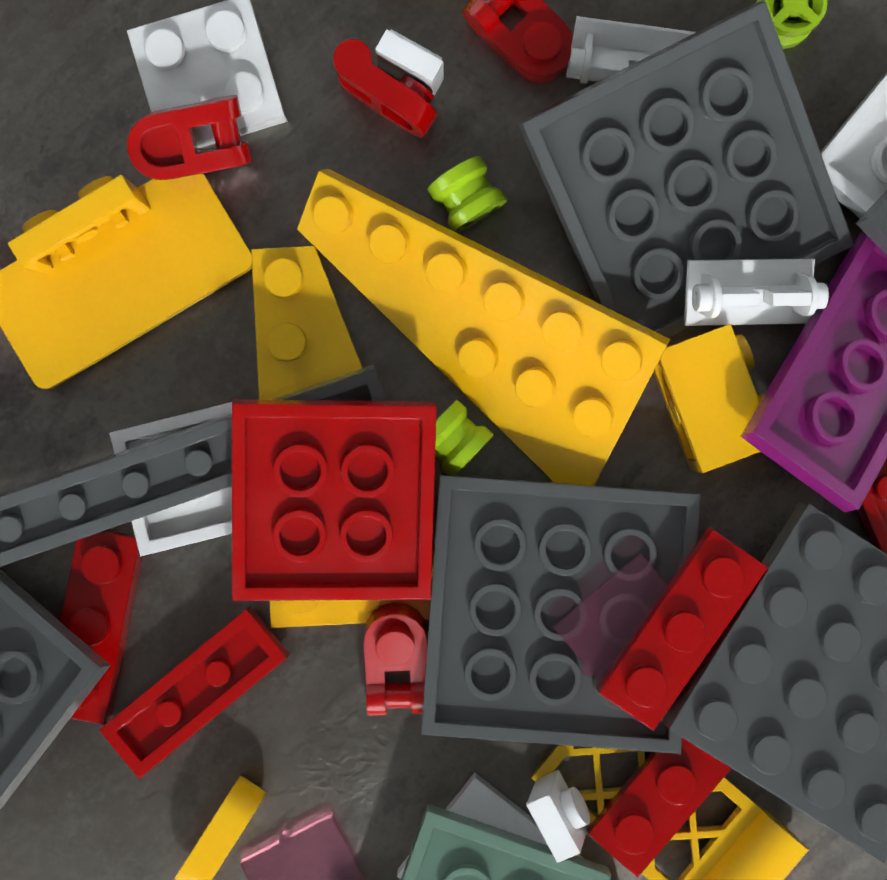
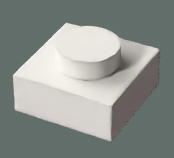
[526,770,590,863]

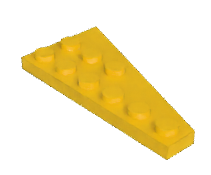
[297,169,670,485]

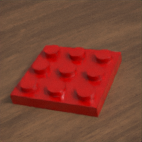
[232,399,437,601]

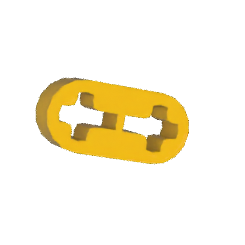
[174,775,267,880]

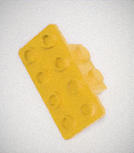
[0,173,252,389]

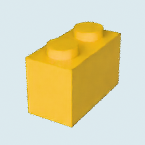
[653,324,764,473]

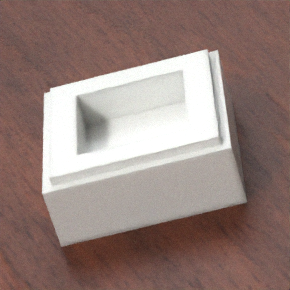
[375,29,444,96]

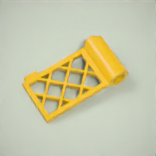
[531,745,809,880]

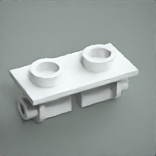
[566,16,696,84]
[684,259,829,326]

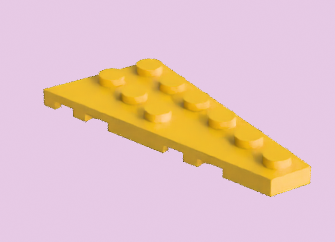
[251,246,434,628]

